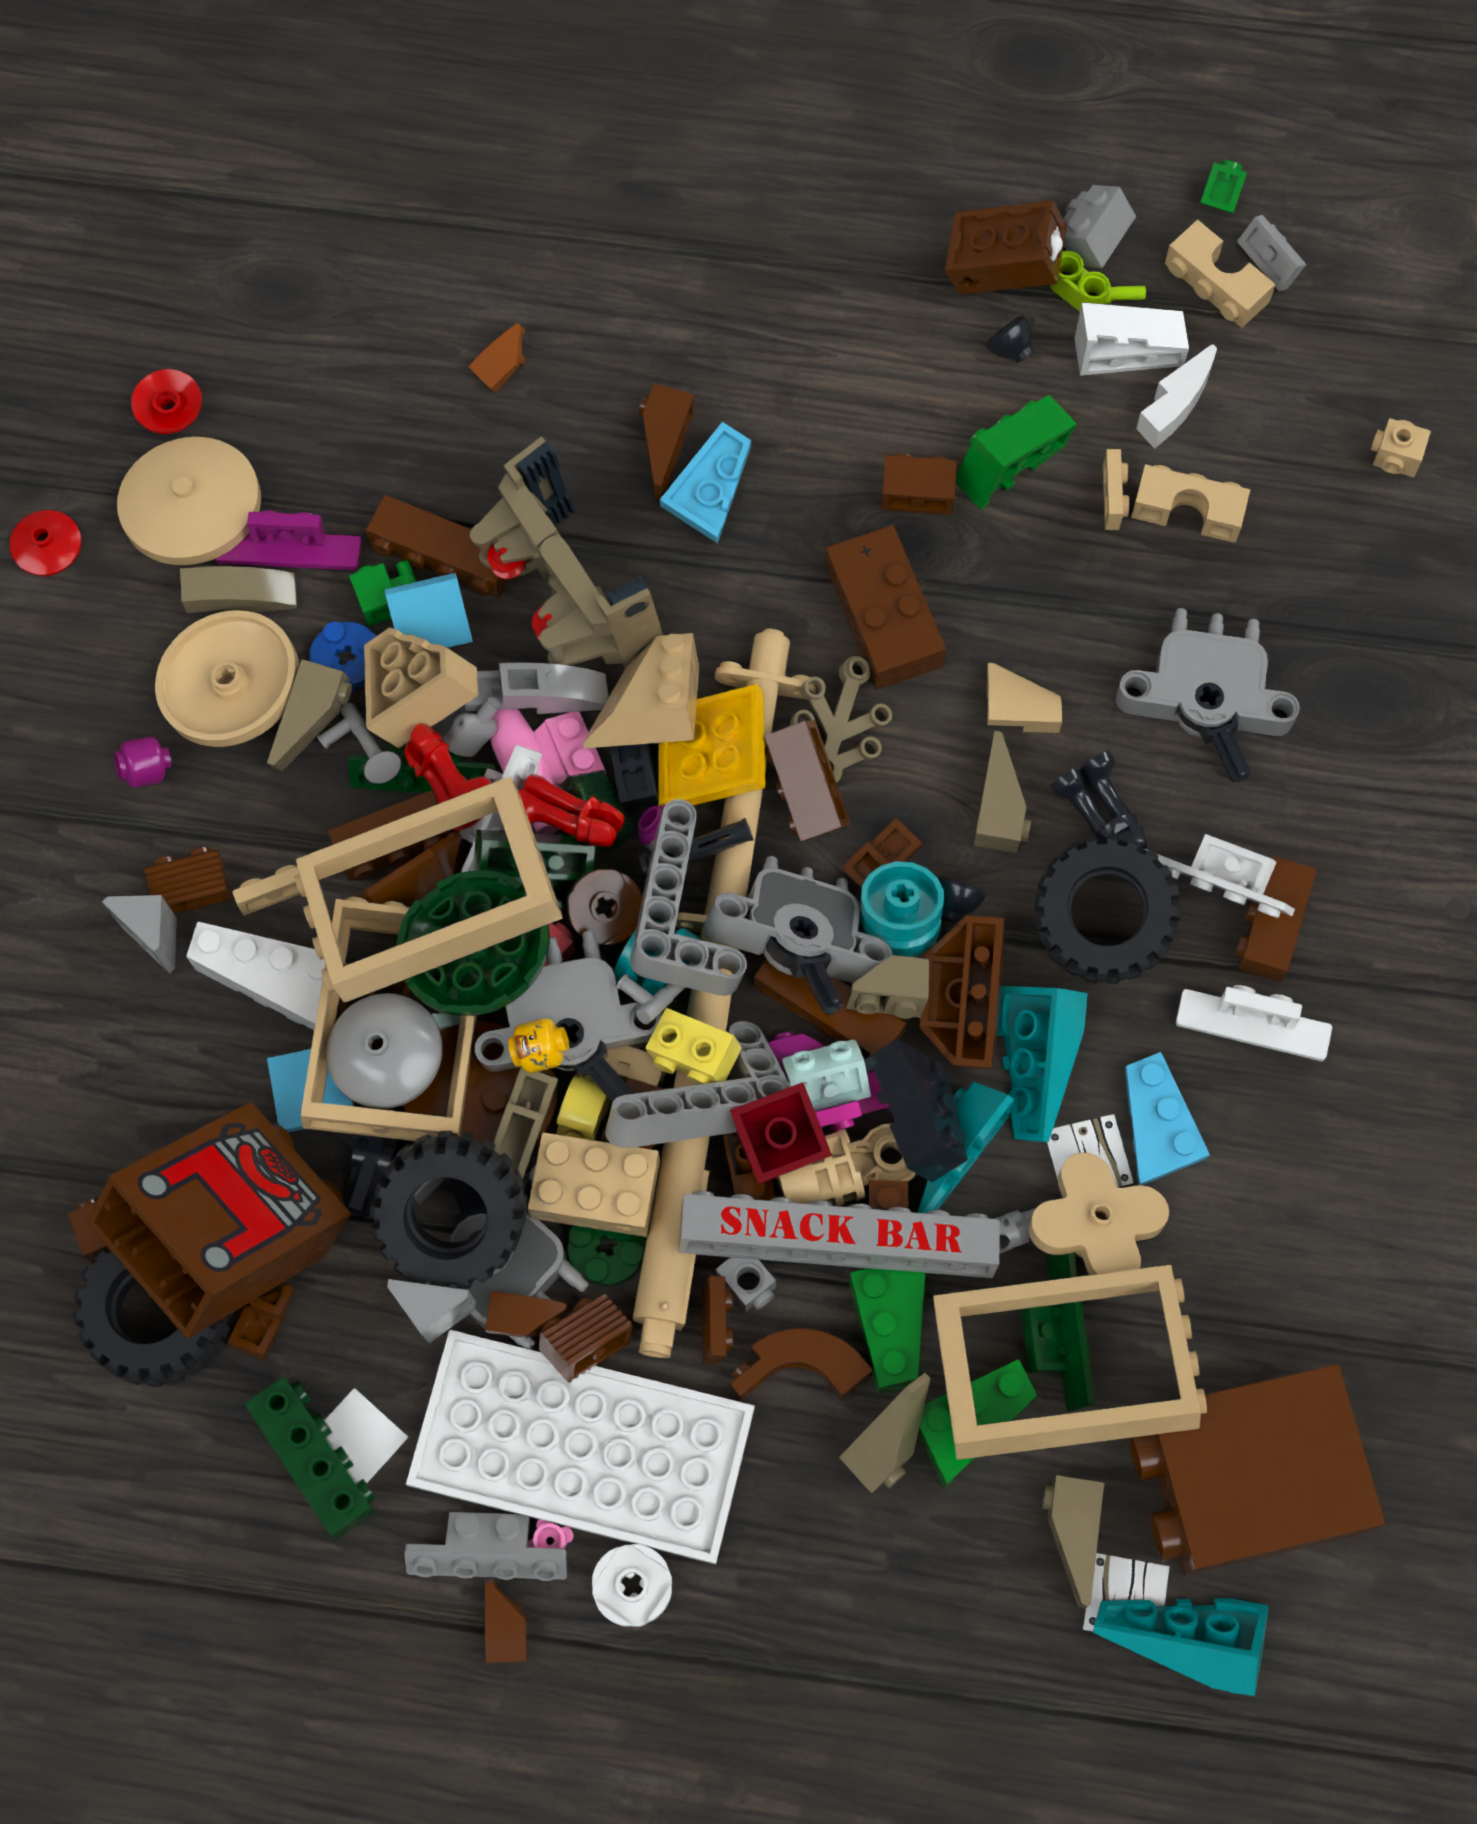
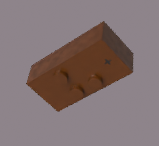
[825,525,946,690]

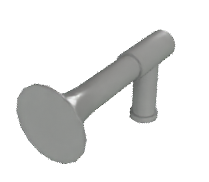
[317,703,401,783]
[616,961,721,1024]

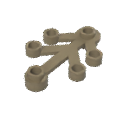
[790,656,892,783]

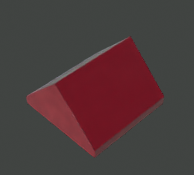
[730,1082,832,1185]

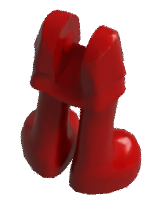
[404,723,492,831]
[519,774,625,847]

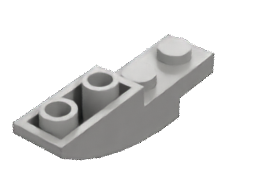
[464,663,609,714]

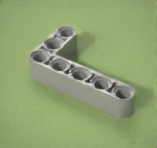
[630,799,747,996]
[605,1021,790,1148]

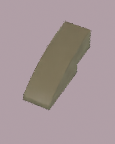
[180,566,297,613]
[494,1067,558,1179]

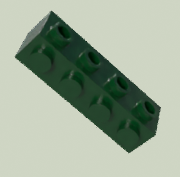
[244,1376,376,1540]

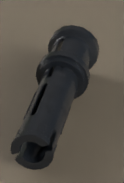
[638,818,754,878]

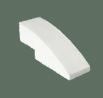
[1136,344,1217,449]

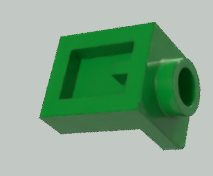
[1200,160,1247,214]

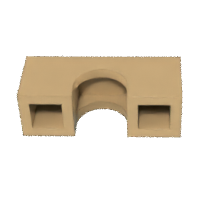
[1165,220,1276,328]
[1131,464,1251,543]

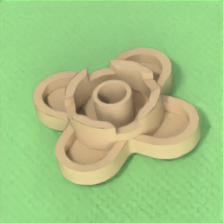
[1028,1153,1169,1275]

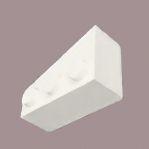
[1075,303,1189,376]

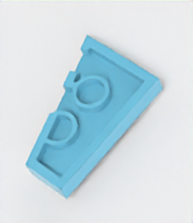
[660,422,751,544]
[1125,1052,1210,1185]

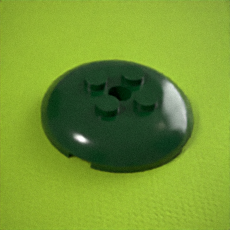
[396,870,550,1016]

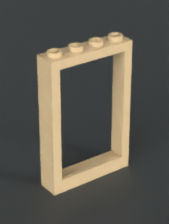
[294,776,563,1003]
[300,897,477,1141]
[933,1265,1207,1460]

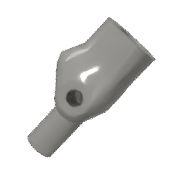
[443,697,501,757]

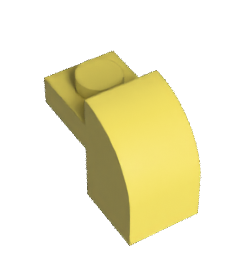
[556,1073,611,1141]

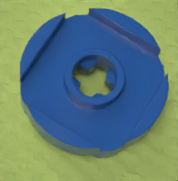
[309,621,376,693]

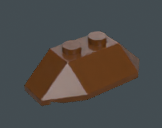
[331,830,465,937]
[919,915,1004,1069]

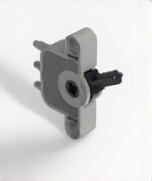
[704,856,892,1015]

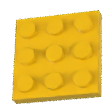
[659,684,765,806]

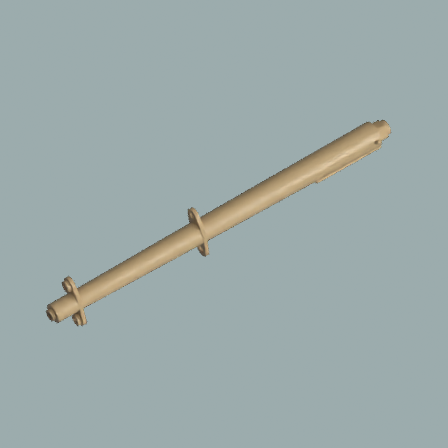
[633,629,816,1358]

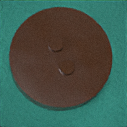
[402,1022,557,1155]

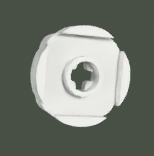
[592,1544,672,1627]

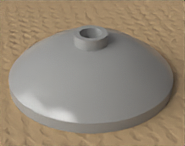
[326,993,442,1109]

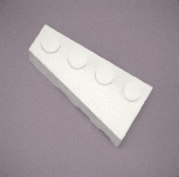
[186,922,347,1030]

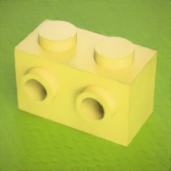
[646,1008,742,1085]

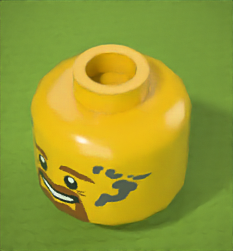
[508,1018,569,1073]

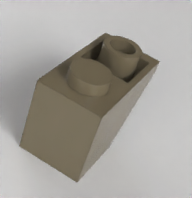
[846,955,929,1019]

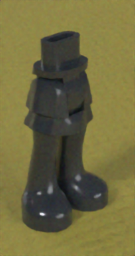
[1050,751,1153,851]

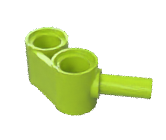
[1050,251,1146,312]

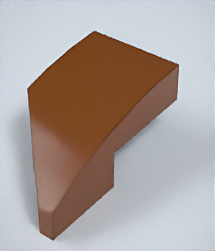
[468,323,525,392]

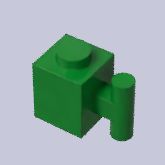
[349,561,417,627]

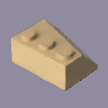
[583,633,699,748]

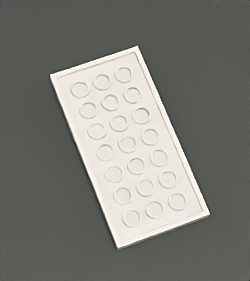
[406,1330,755,1565]

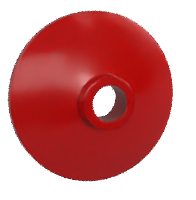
[131,369,202,434]
[10,510,82,576]

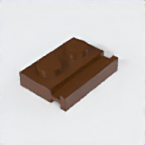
[702,1276,733,1364]

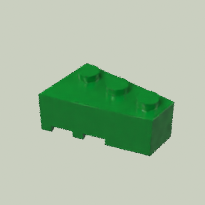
[918,1359,1037,1489]

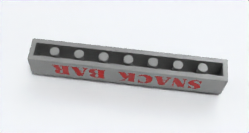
[678,1191,1000,1278]

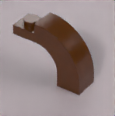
[730,1328,873,1401]

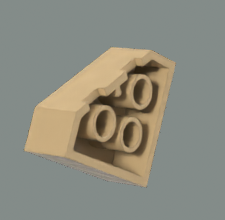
[364,627,478,748]

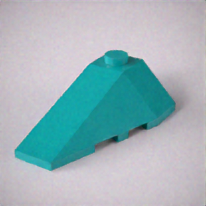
[998,986,1088,1142]
[917,1082,1014,1214]
[1093,1598,1269,1697]

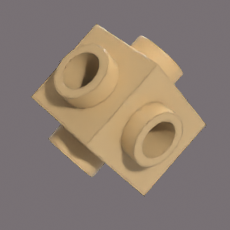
[1371,418,1431,478]

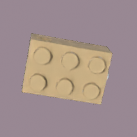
[528,1132,660,1237]

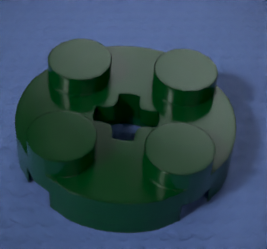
[568,1225,646,1287]

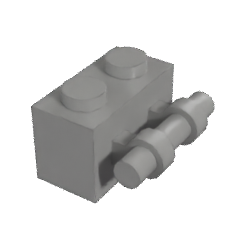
[1063,185,1136,268]

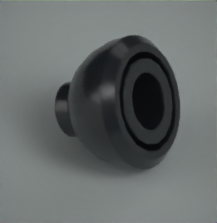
[986,315,1033,363]
[937,875,986,921]

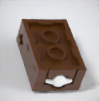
[945,200,1067,295]

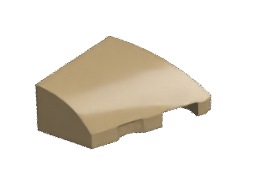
[987,663,1062,733]

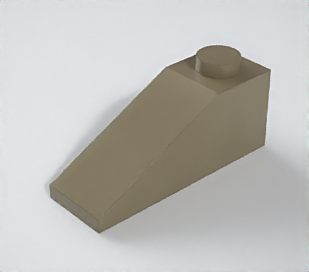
[267,659,352,771]
[974,731,1031,853]
[839,1373,931,1493]
[1042,1475,1104,1608]

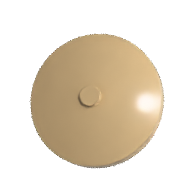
[117,437,261,565]
[155,610,299,747]

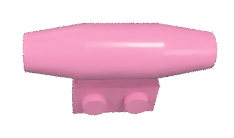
[490,709,606,834]

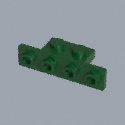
[348,737,496,794]
[1020,1253,1095,1411]

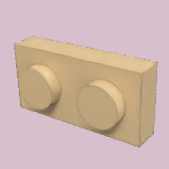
[1103,449,1129,530]
[232,865,300,916]

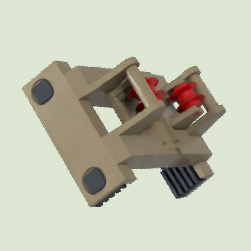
[470,436,663,668]

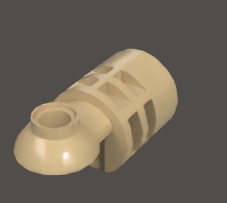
[776,1123,916,1206]

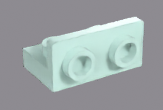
[782,1039,871,1111]

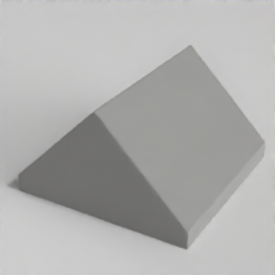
[102,895,177,974]
[387,1279,476,1343]

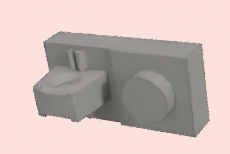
[1237,215,1306,291]

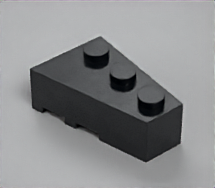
[864,1038,968,1183]

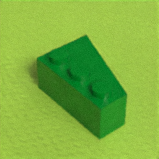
[956,395,1077,510]
[849,1268,925,1395]

